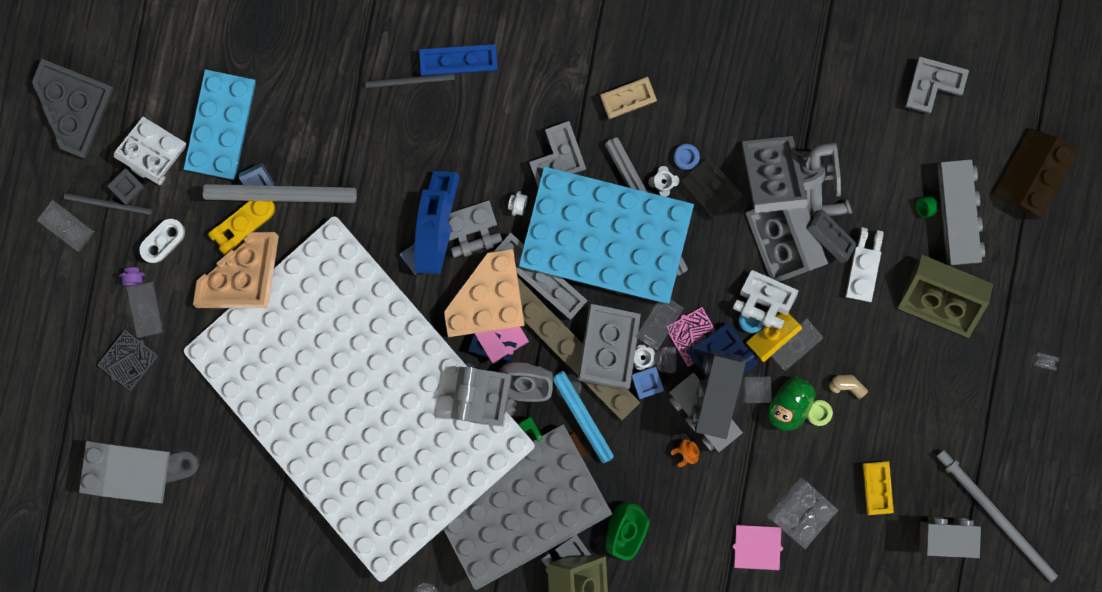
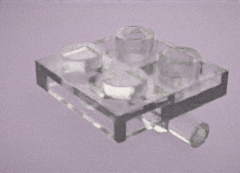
[767,478,838,549]

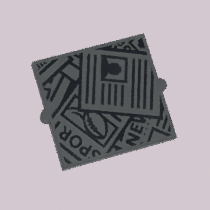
[98,330,159,391]

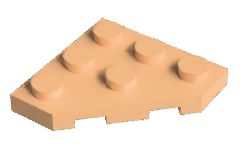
[193,232,279,308]
[444,249,525,337]

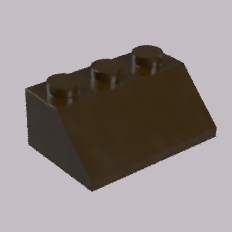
[992,128,1080,220]

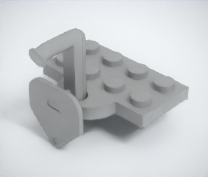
[742,136,852,217]

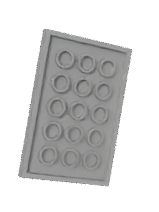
[444,424,612,590]

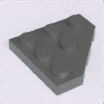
[32,59,114,159]

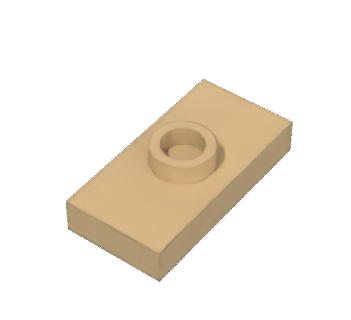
[600,77,657,119]

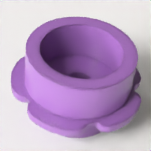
[119,267,145,286]

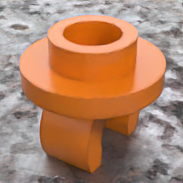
[671,439,700,467]

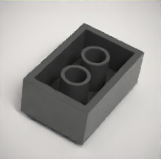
[690,349,745,439]

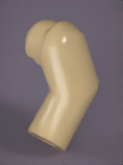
[829,375,868,400]

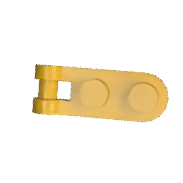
[208,201,275,255]

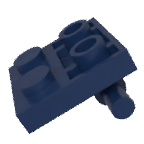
[686,322,758,377]

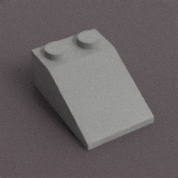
[79,441,170,503]

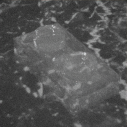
[37,200,95,252]

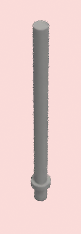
[936,449,1058,582]

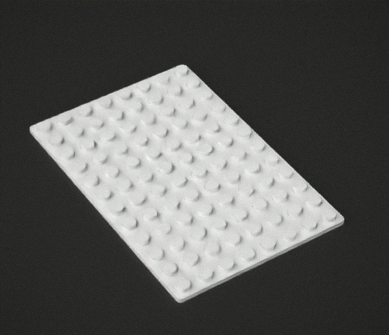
[184,217,535,582]

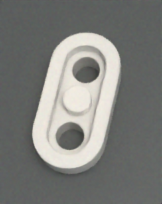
[140,219,185,263]

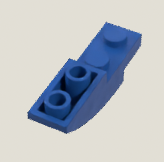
[415,171,460,274]

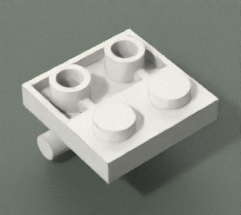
[114,117,186,185]

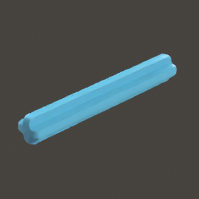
[553,371,613,463]

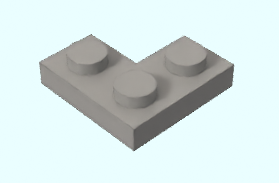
[905,57,969,114]
[529,121,586,187]

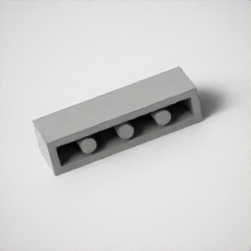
[937,160,985,266]

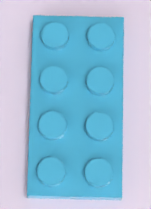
[184,70,256,180]

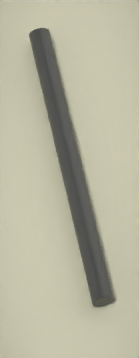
[365,74,455,88]
[64,193,153,215]

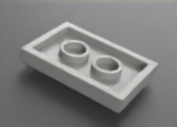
[578,304,641,390]

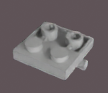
[451,366,512,426]

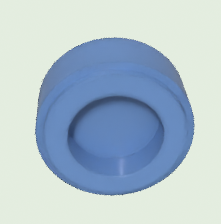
[674,144,700,170]

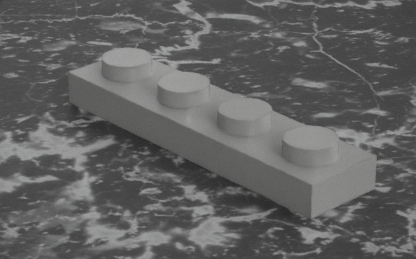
[494,233,588,320]

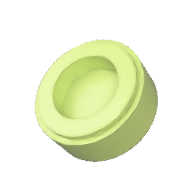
[807,400,833,426]

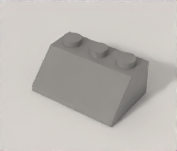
[746,207,828,282]

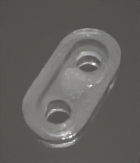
[166,451,199,483]

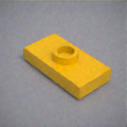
[746,313,802,362]
[862,461,894,515]

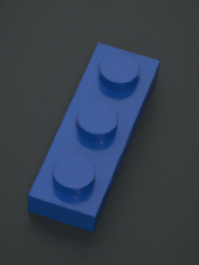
[419,44,498,76]

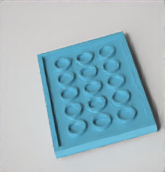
[519,167,694,304]

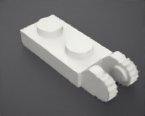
[845,227,883,302]

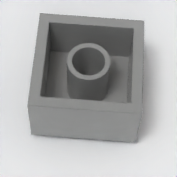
[919,517,981,558]

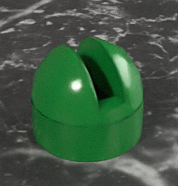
[916,197,938,218]

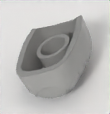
[499,362,553,402]

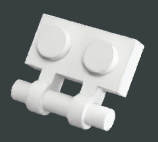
[733,270,799,330]

